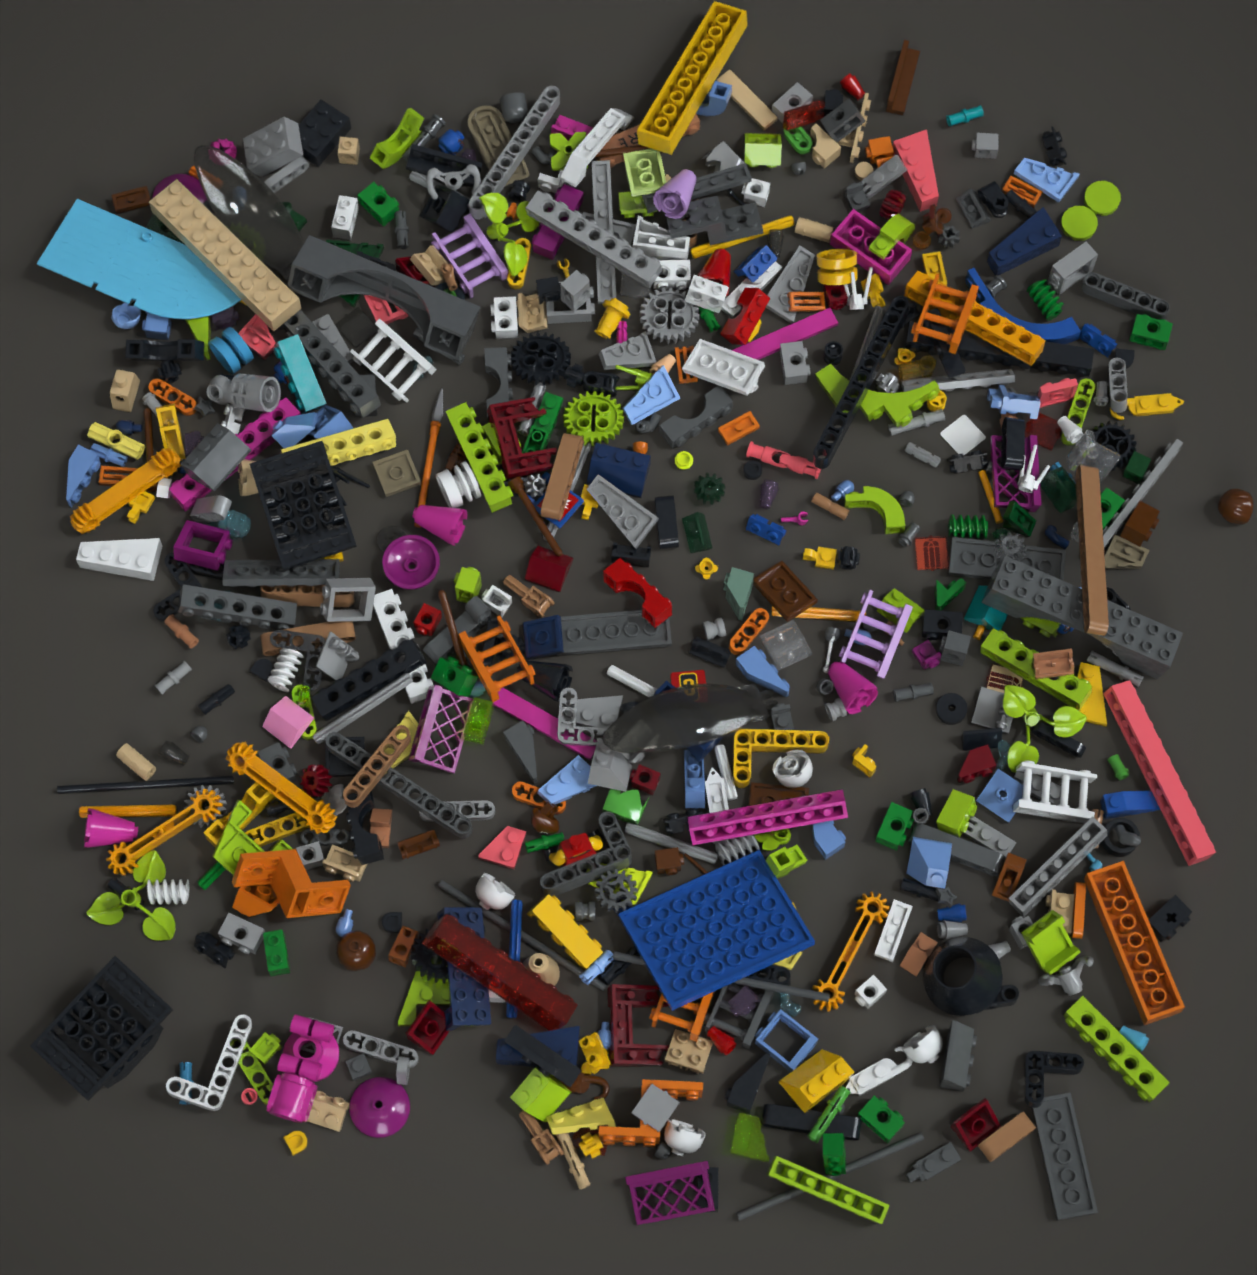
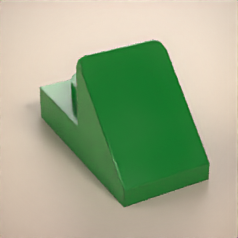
[935,578,966,611]

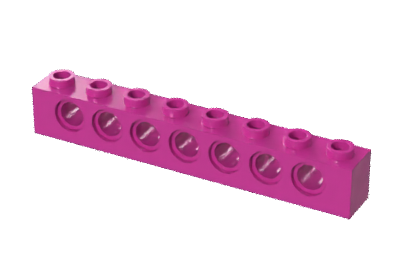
[169,397,301,512]
[688,789,848,845]

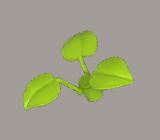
[479,193,540,277]
[1003,685,1086,773]
[86,850,176,941]

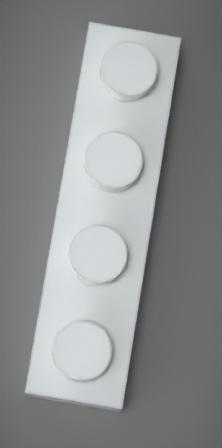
[721,261,782,319]

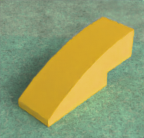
[156,403,186,459]

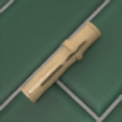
[555,1133,591,1190]

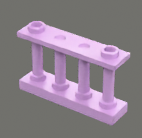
[431,213,508,299]
[839,590,913,679]

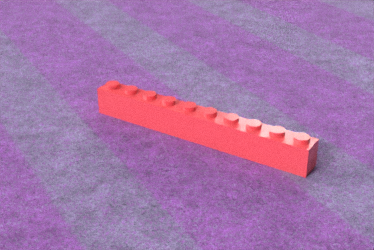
[1103,680,1216,866]

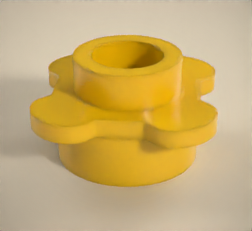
[894,348,915,368]
[695,558,718,580]

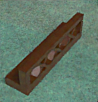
[886,40,920,116]

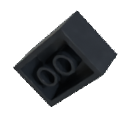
[298,99,351,167]

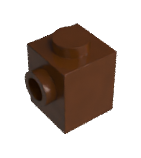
[655,847,684,876]

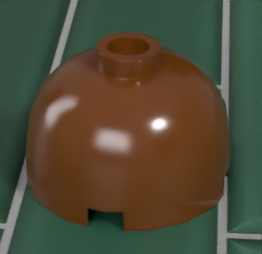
[336,931,376,971]

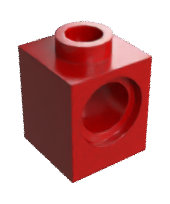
[414,603,442,637]

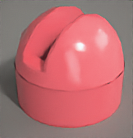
[241,1088,258,1105]

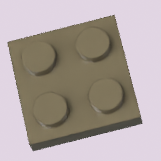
[373,449,421,497]

